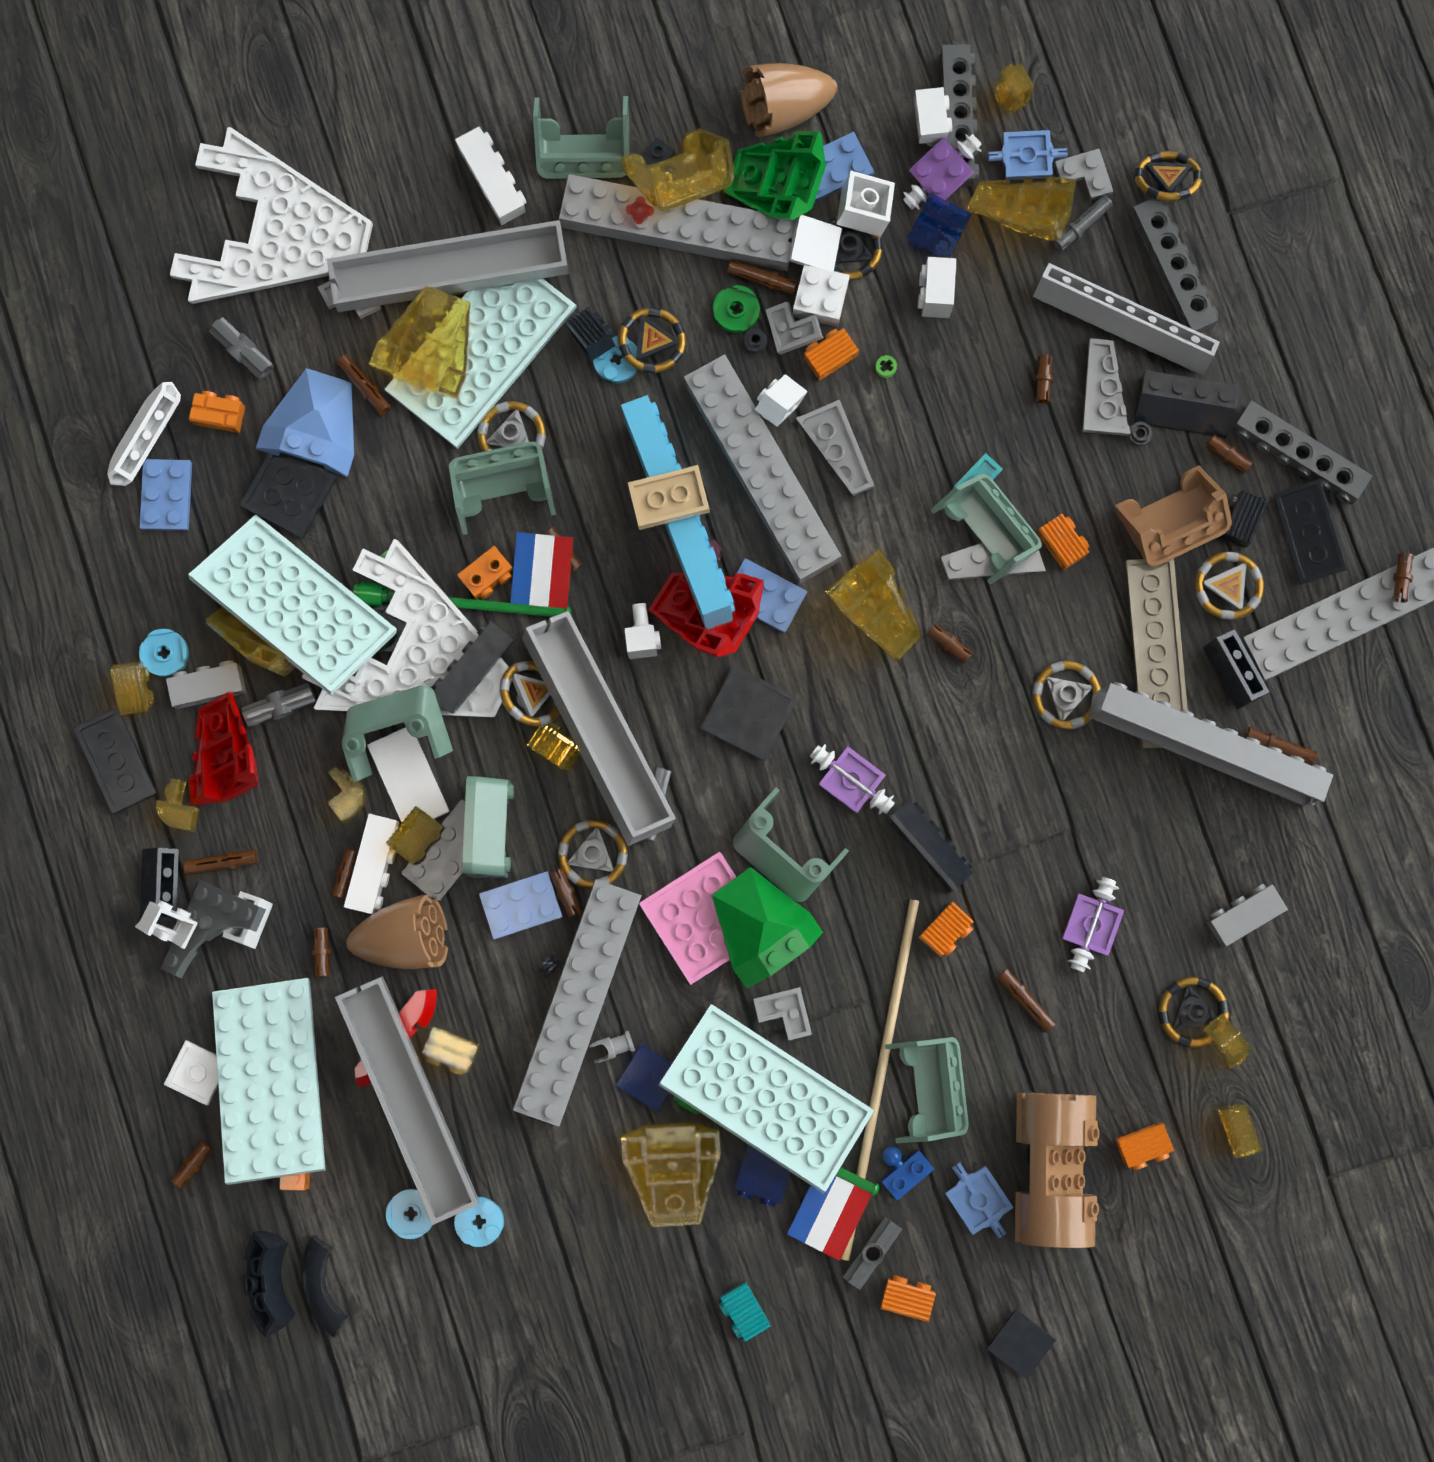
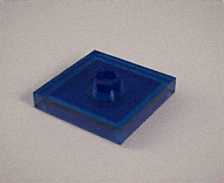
[616,1044,673,1111]

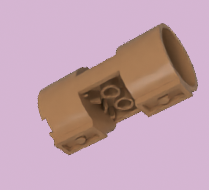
[1015,1093,1099,1248]

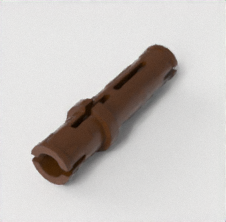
[727,259,798,296]
[336,354,391,416]
[1245,727,1318,766]
[183,849,258,876]
[997,968,1056,1033]

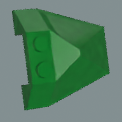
[724,131,826,220]
[711,867,823,988]

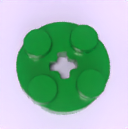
[713,285,760,333]

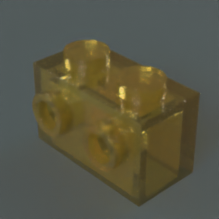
[995,63,1034,114]

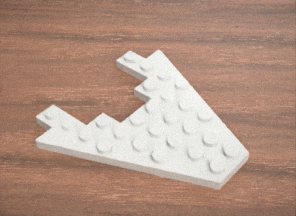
[170,127,373,304]
[302,539,512,717]

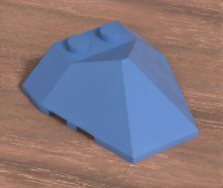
[256,368,354,477]

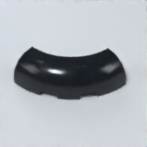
[243,1231,296,1337]
[301,1235,348,1338]

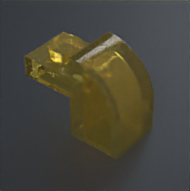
[328,766,366,824]
[156,778,200,832]
[1204,1014,1251,1069]

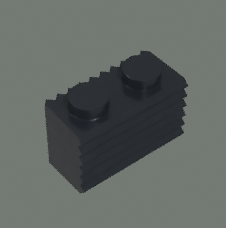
[565,307,615,361]
[1220,490,1268,548]

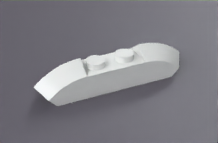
[108,382,181,486]

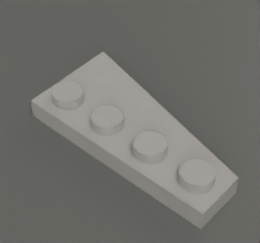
[1082,339,1130,436]
[796,400,875,496]
[940,543,1046,580]

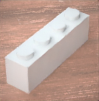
[455,126,527,226]
[344,814,402,914]

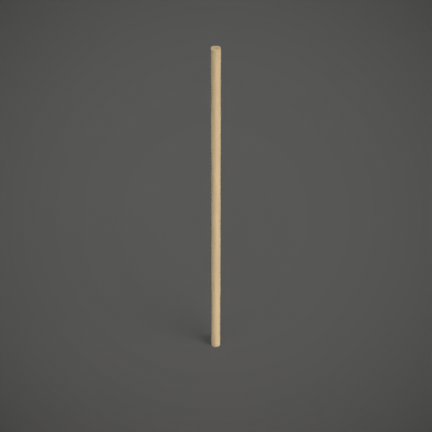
[841,899,919,1261]

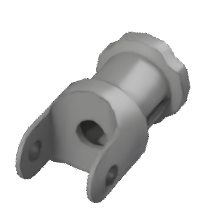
[589,1030,635,1063]

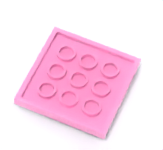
[639,852,736,985]

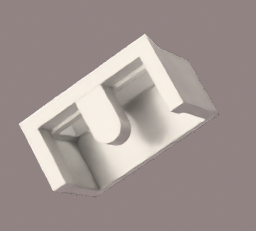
[135,900,198,949]

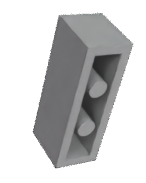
[166,661,247,709]
[1206,883,1288,947]

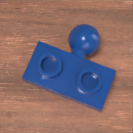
[881,1146,934,1200]

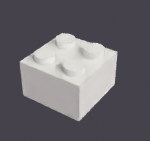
[837,171,895,237]
[918,257,956,318]
[793,265,850,327]

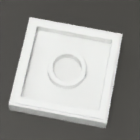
[788,215,842,271]
[164,1040,219,1105]

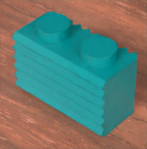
[719,1281,771,1342]

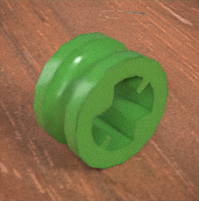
[876,355,897,378]

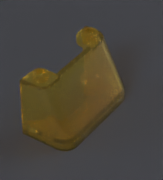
[621,128,734,211]

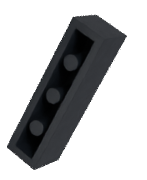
[431,621,515,714]

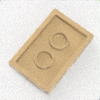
[628,465,710,530]

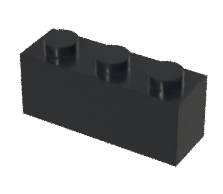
[1203,629,1269,710]
[140,848,179,922]

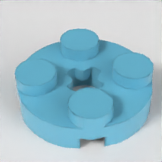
[593,336,637,384]
[139,629,189,677]
[386,1189,432,1239]
[454,1197,504,1247]

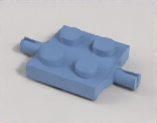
[988,130,1068,180]
[945,1162,1013,1239]

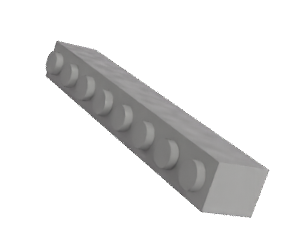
[1033,263,1220,375]

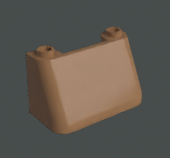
[1115,466,1232,566]

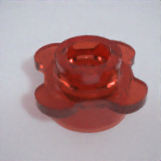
[626,196,654,224]

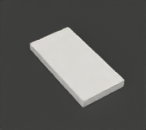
[367,727,450,832]

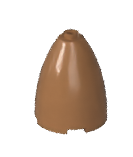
[740,63,837,137]
[346,894,448,969]

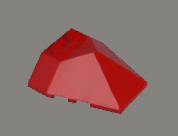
[648,573,764,657]
[189,692,258,805]

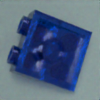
[907,193,972,258]
[734,1144,790,1207]

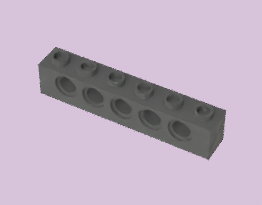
[940,44,979,187]
[1130,198,1219,333]
[1232,400,1373,504]

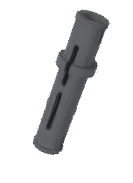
[1052,195,1113,252]

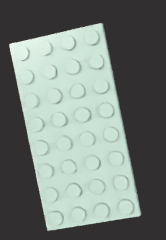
[385,278,577,449]
[189,515,397,696]
[212,978,325,1185]
[659,1004,874,1193]

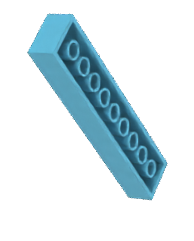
[621,395,735,629]

